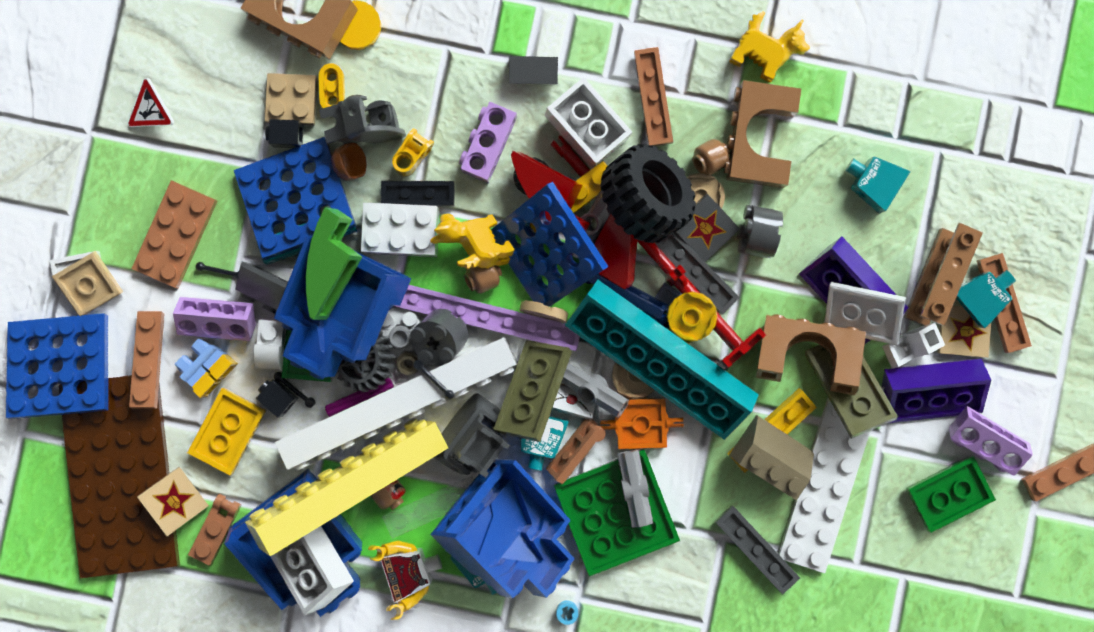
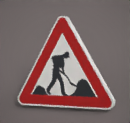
[128,78,174,127]

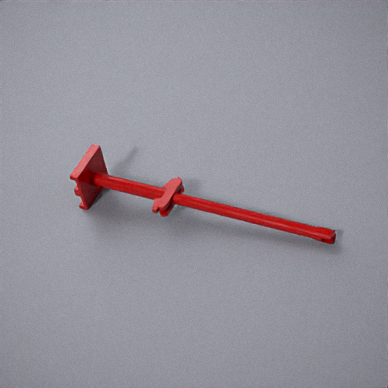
[551,135,766,370]

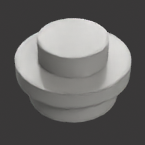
[388,326,412,350]

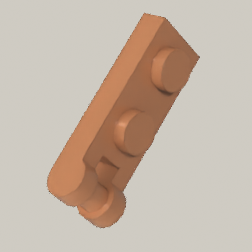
[546,419,606,484]
[188,493,242,566]

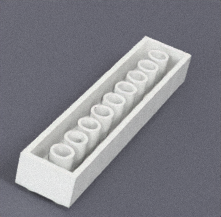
[275,337,517,471]

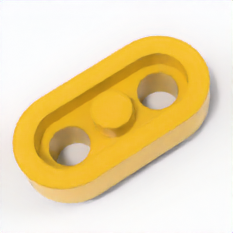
[319,63,345,108]

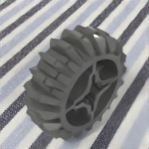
[337,330,396,392]

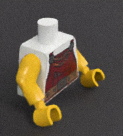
[368,540,442,620]

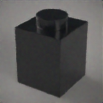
[265,119,304,148]
[256,380,299,418]

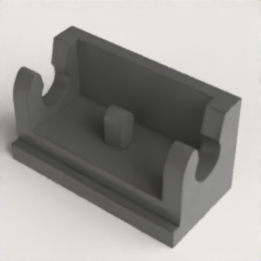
[509,56,558,84]

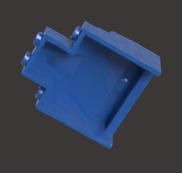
[274,236,411,380]
[430,459,575,598]
[224,468,362,617]

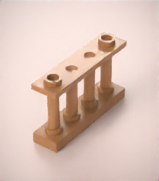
[903,223,983,326]

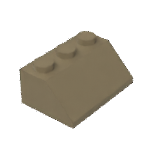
[729,415,814,500]

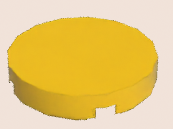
[340,0,382,50]
[667,292,718,342]

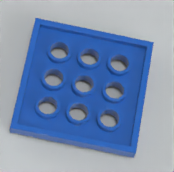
[234,137,356,260]
[491,182,608,307]
[6,313,108,419]

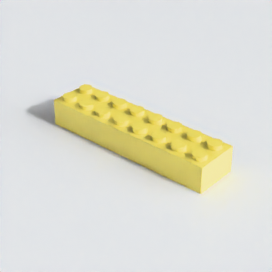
[245,419,448,556]

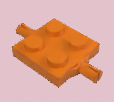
[600,398,684,449]

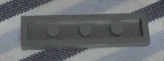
[656,232,740,315]
[715,505,800,595]

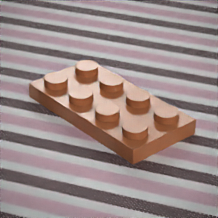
[131,180,218,289]

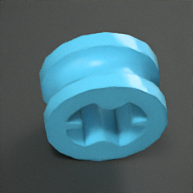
[556,600,578,625]

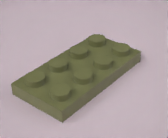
[494,340,572,442]
[805,345,898,439]

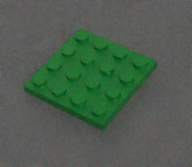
[553,449,680,577]

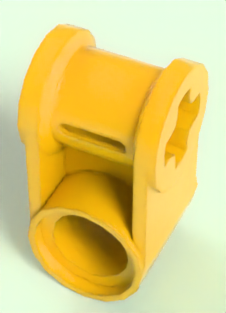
[392,128,434,176]

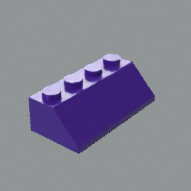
[799,236,908,344]
[882,359,992,423]

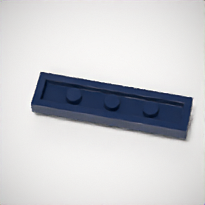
[586,274,668,319]

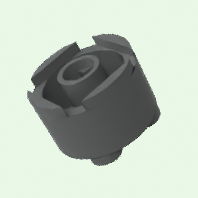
[737,205,783,258]
[410,309,468,366]

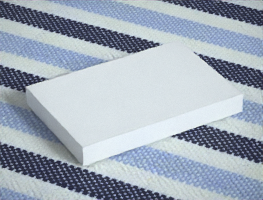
[824,282,906,345]

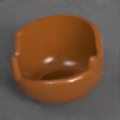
[331,143,367,181]

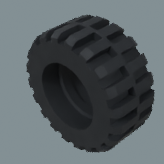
[601,144,696,243]

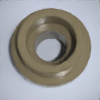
[396,351,418,375]

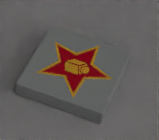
[676,193,740,262]

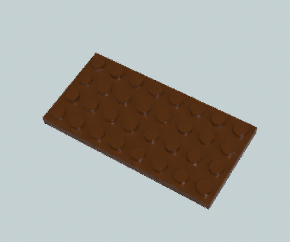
[58,375,180,578]

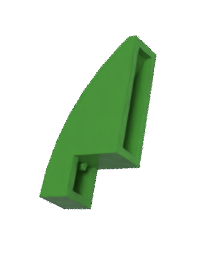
[306,207,362,320]

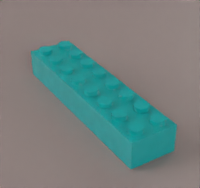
[564,280,759,440]

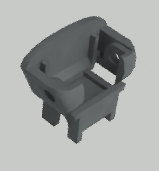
[319,94,406,144]
[433,393,510,478]

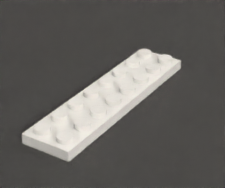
[778,387,884,573]

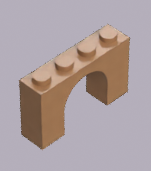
[241,0,358,60]
[724,80,801,188]
[756,314,866,395]

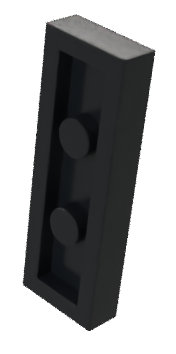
[381,181,455,206]

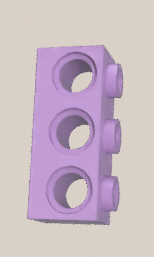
[459,101,517,183]
[173,297,256,341]
[949,406,1033,476]

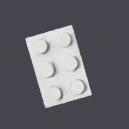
[544,77,632,169]
[361,203,440,257]
[271,526,354,615]

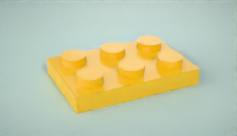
[187,388,267,476]

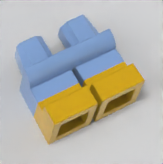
[174,339,238,398]

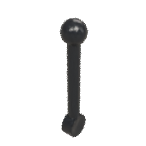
[195,262,239,278]
[413,360,454,400]
[273,372,316,408]

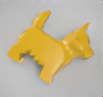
[729,11,810,83]
[430,214,514,269]

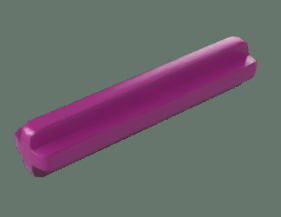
[325,378,394,417]

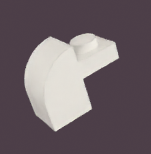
[254,320,285,371]
[882,323,945,369]

